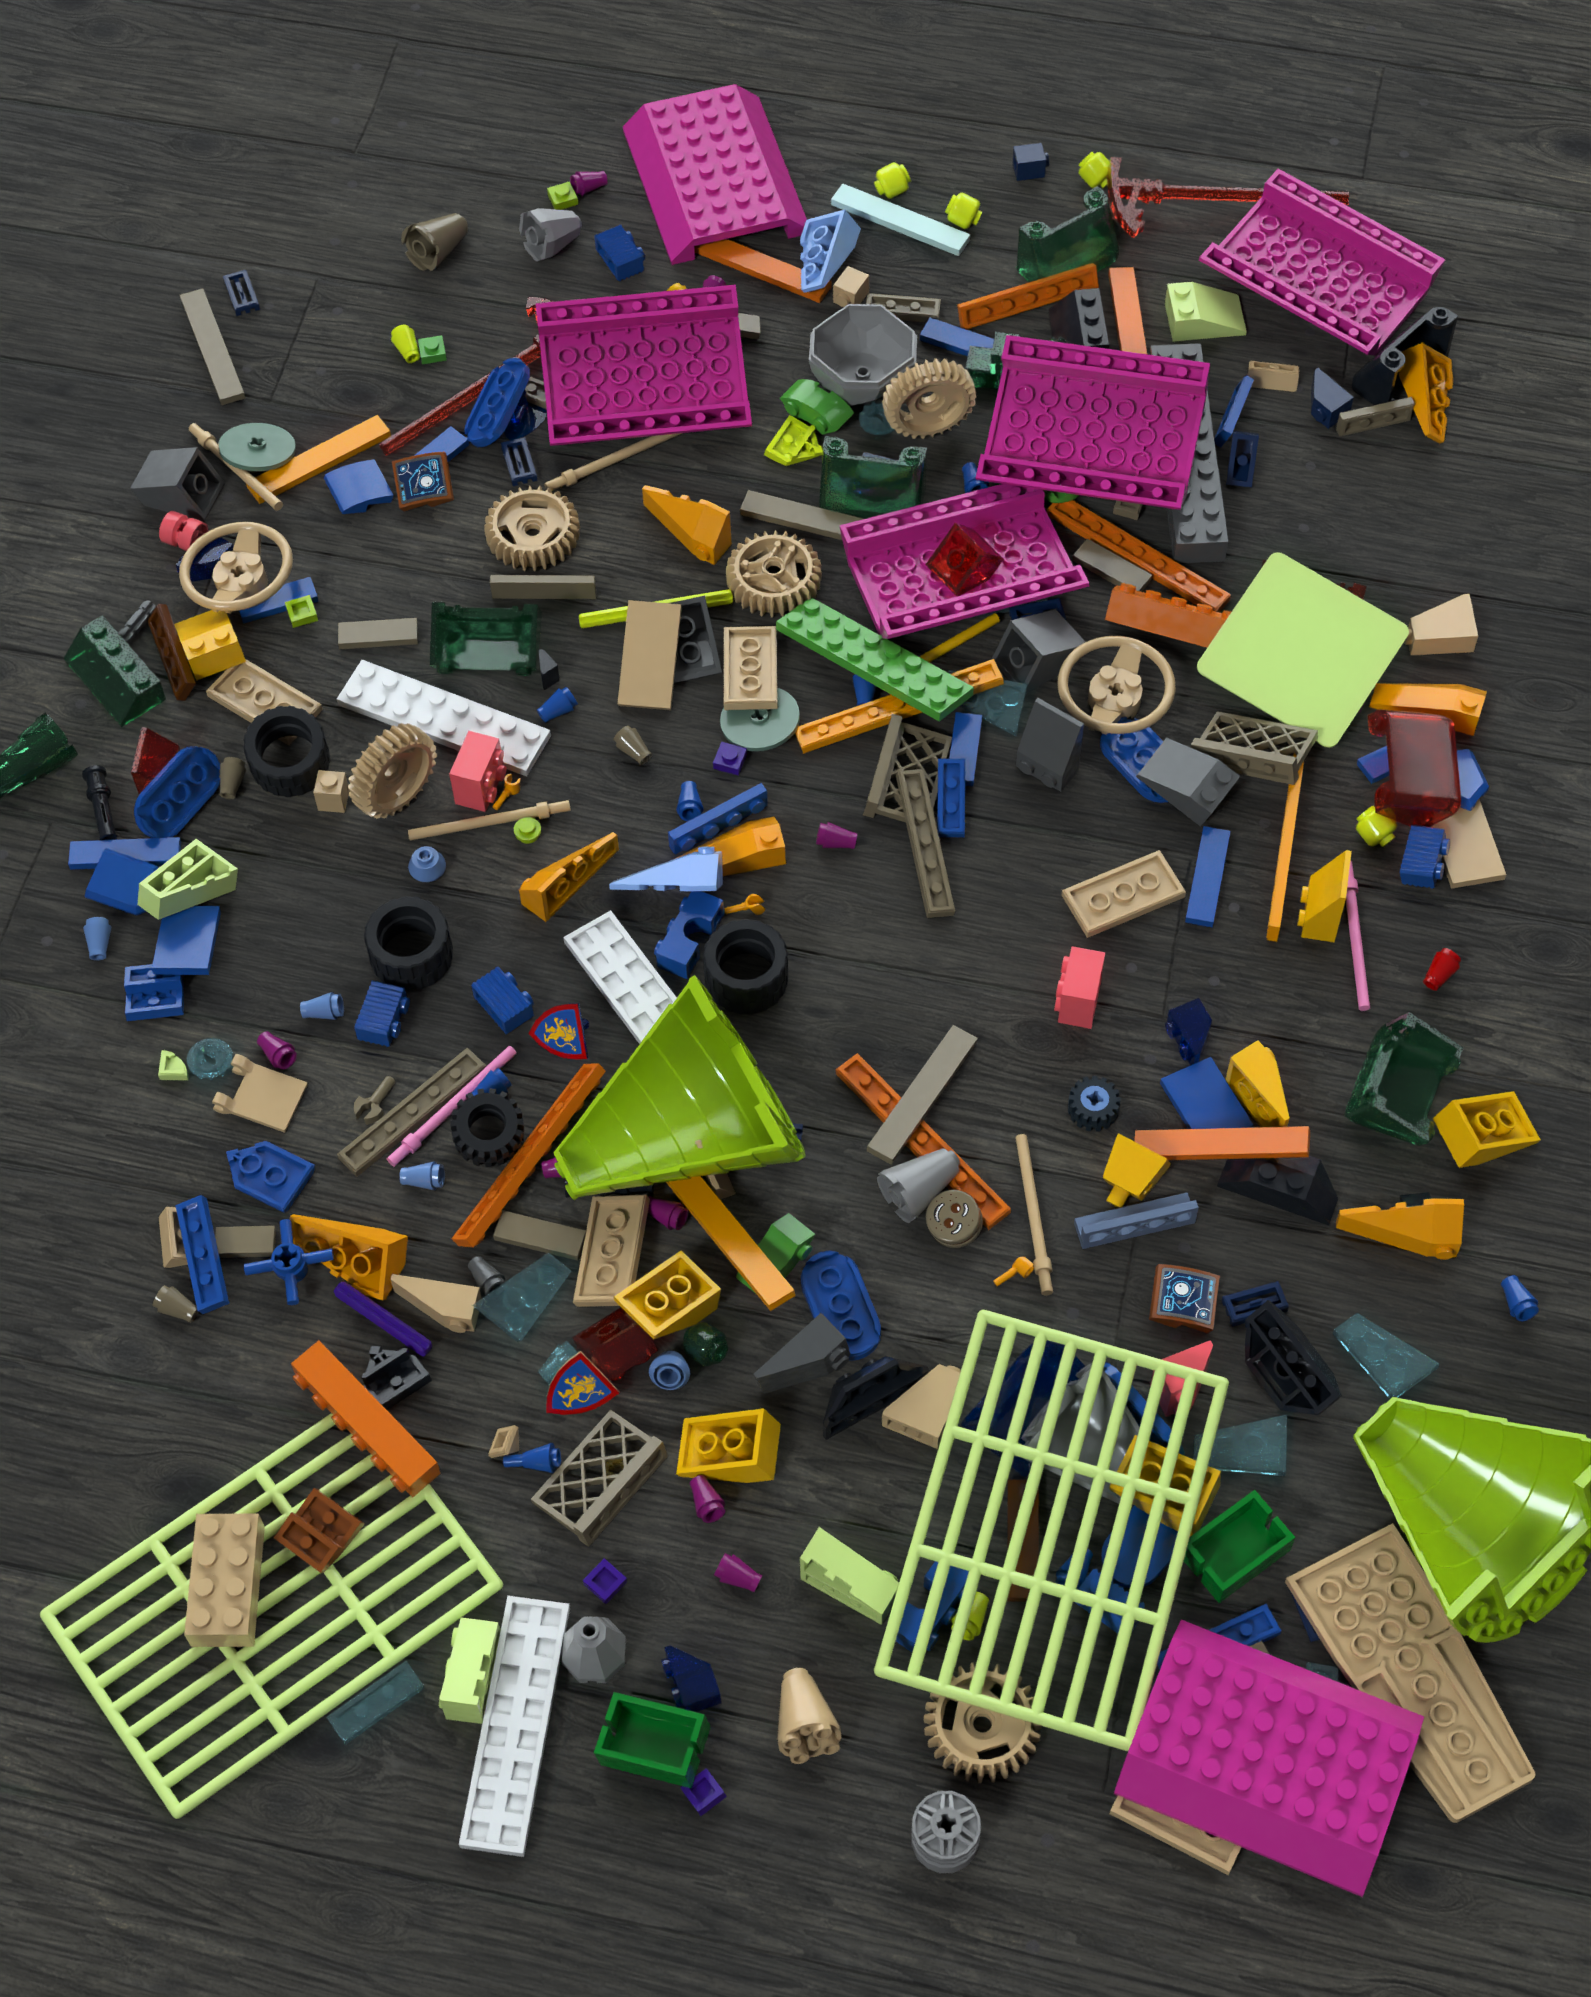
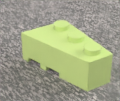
[137,839,238,920]
[800,1527,899,1625]
[439,1618,501,1724]

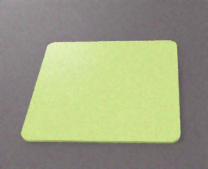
[1197,553,1409,748]

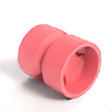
[159,511,208,551]

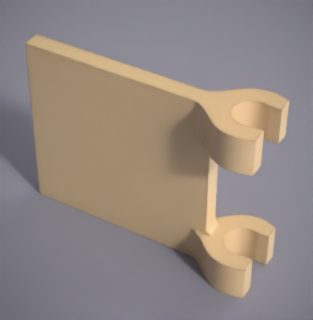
[212,1054,308,1133]

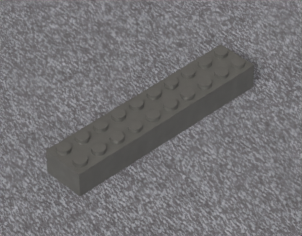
[1150,344,1228,563]

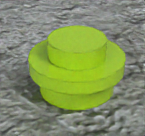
[514,817,541,844]

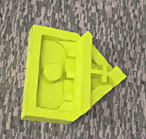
[764,415,823,466]

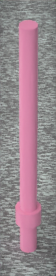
[1346,861,1370,1011]
[387,1046,517,1167]

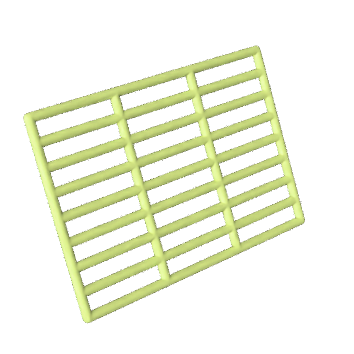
[874,1310,1229,1751]
[40,1413,503,1819]

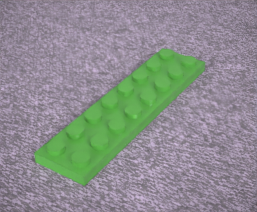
[776,597,974,722]

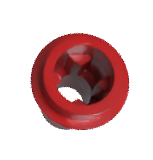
[1423,948,1461,991]

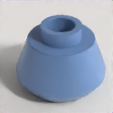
[408,846,446,882]
[649,1351,690,1390]

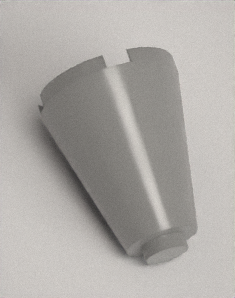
[877,1148,960,1223]

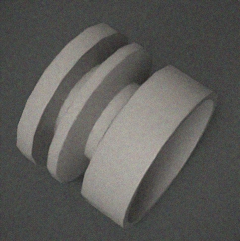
[911,1791,981,1873]

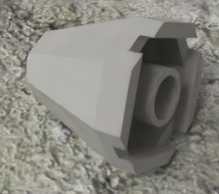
[519,208,582,261]
[561,1617,626,1683]

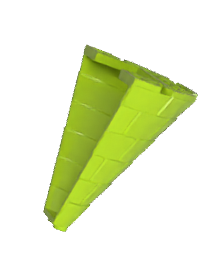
[553,975,805,1200]
[1353,1397,1591,1643]

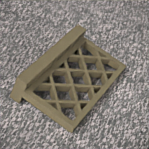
[1191,711,1318,785]
[863,714,952,822]
[531,1409,668,1547]

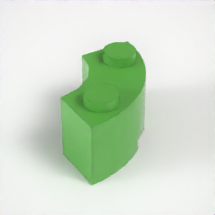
[780,379,854,435]
[736,1213,815,1294]

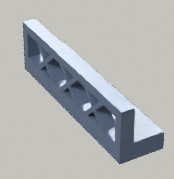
[1074,1193,1199,1249]

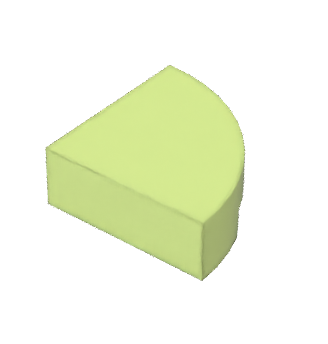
[158,1050,189,1080]

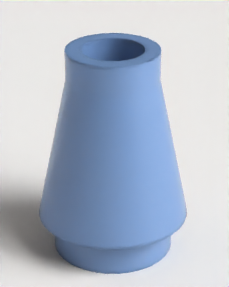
[83,917,112,960]
[300,992,344,1020]
[400,1161,445,1190]

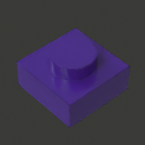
[713,742,747,775]
[583,1558,627,1604]
[681,1768,727,1816]

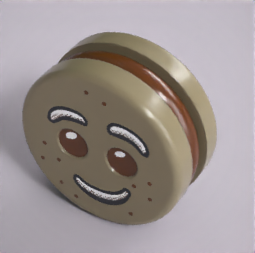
[926,1190,983,1248]

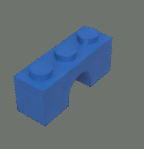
[654,891,724,979]
[896,1561,969,1652]

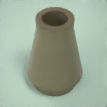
[614,725,652,765]
[219,757,247,799]
[153,1285,199,1323]

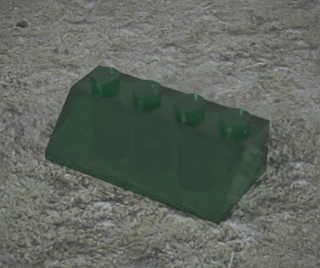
[64,615,166,727]

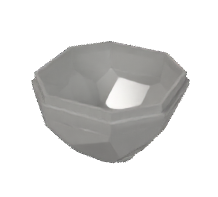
[809,304,917,406]

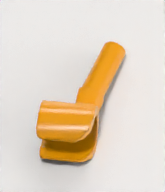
[492,774,520,810]
[725,894,765,915]
[993,1257,1034,1286]

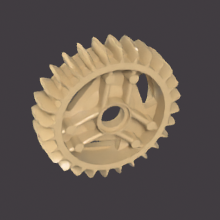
[882,358,976,439]
[484,485,580,571]
[726,530,822,617]
[348,723,437,819]
[924,1662,1042,1783]

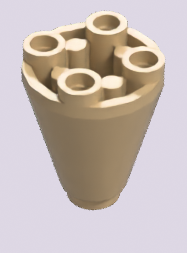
[777,1668,841,1764]

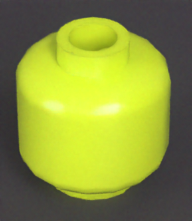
[1079,152,1114,188]
[874,162,911,199]
[945,192,982,229]
[1356,805,1397,847]

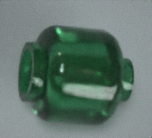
[683,1322,728,1367]

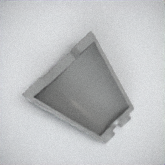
[1020,1363,1140,1504]

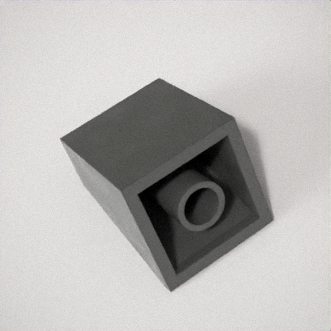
[130,447,225,521]
[991,609,1085,695]

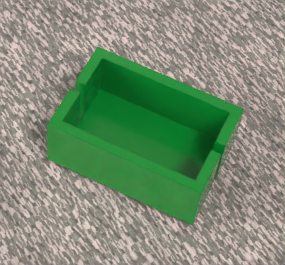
[1184,1490,1296,1603]
[594,1692,711,1788]

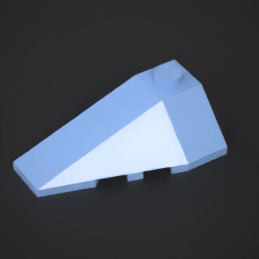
[800,209,861,293]
[609,847,723,891]

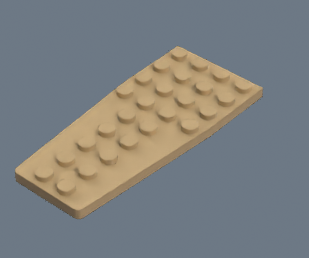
[1285,1523,1535,1823]

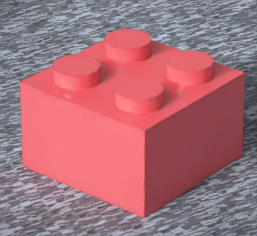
[449,731,506,812]
[1054,946,1105,1029]

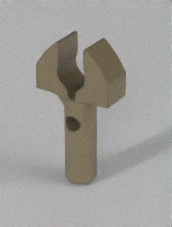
[354,1076,395,1125]

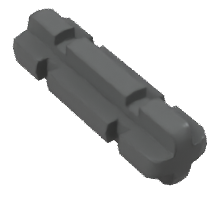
[117,600,156,644]

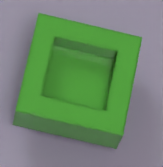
[418,335,447,364]

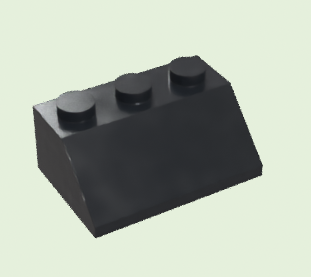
[1048,288,1109,349]

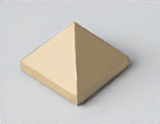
[488,1425,519,1458]

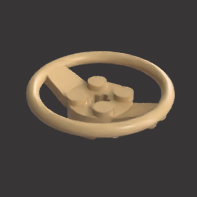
[179,522,293,614]
[1058,636,1176,735]

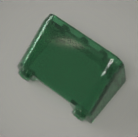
[1016,186,1119,282]
[819,436,927,519]
[430,602,542,676]
[1345,1012,1463,1146]

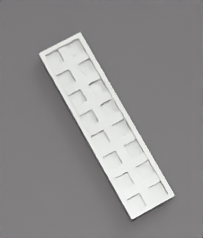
[337,660,551,777]
[564,910,677,1044]
[459,1596,570,1857]

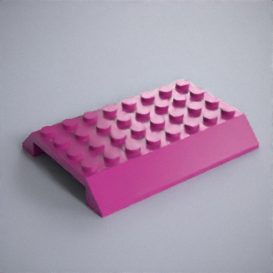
[623,84,807,265]
[1199,169,1445,356]
[536,285,752,446]
[976,335,1210,510]
[840,484,1089,639]
[1114,1619,1424,1897]

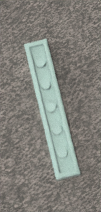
[831,184,970,256]

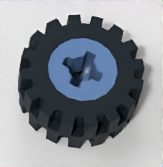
[1068,1076,1121,1132]

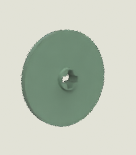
[219,423,296,471]
[720,688,800,751]

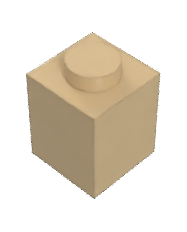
[833,266,869,307]
[313,770,349,813]

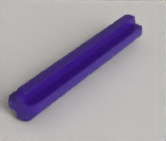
[334,1281,432,1356]

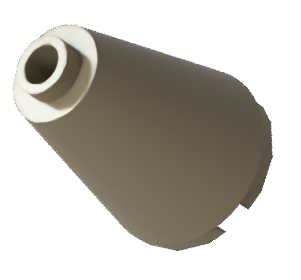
[401,213,468,271]

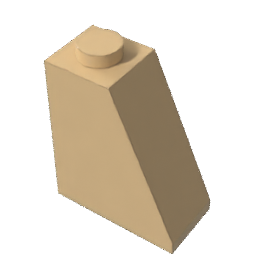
[1404,594,1478,655]
[882,1364,961,1449]

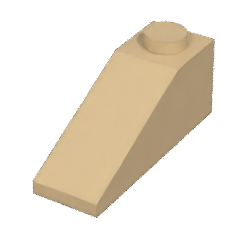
[391,1274,482,1333]

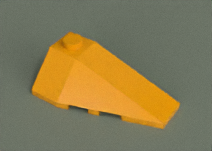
[1398,343,1453,444]
[642,485,732,565]
[1369,683,1487,736]
[675,817,786,876]
[519,832,619,922]
[1336,1198,1464,1260]
[290,1214,408,1301]

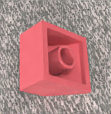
[1150,1340,1213,1417]

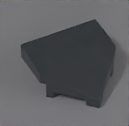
[361,1346,432,1410]

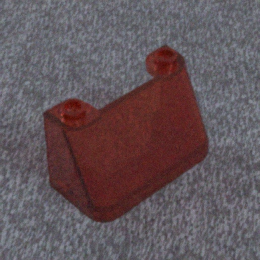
[1367,709,1461,827]

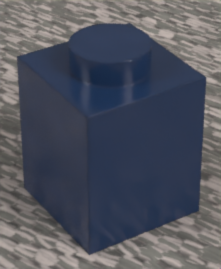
[1012,143,1049,181]

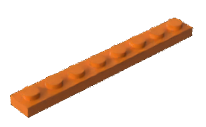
[451,1063,606,1247]

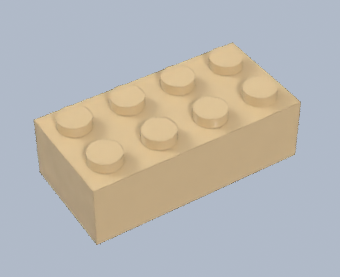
[184,1514,265,1647]

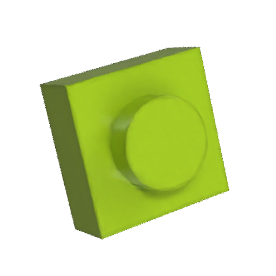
[547,181,578,210]
[285,595,318,628]

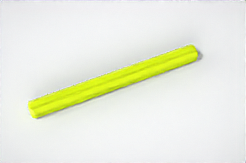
[579,589,733,628]

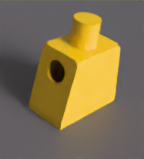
[1103,1133,1171,1208]

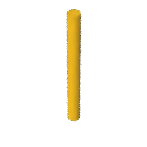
[919,613,1000,663]

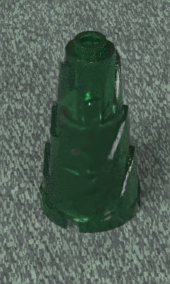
[0,712,78,798]

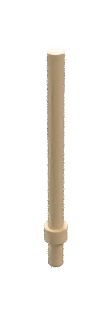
[189,423,283,511]
[544,433,683,491]
[408,800,571,841]
[1015,1134,1053,1296]

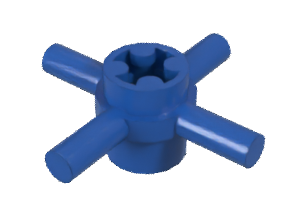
[244,1219,334,1305]

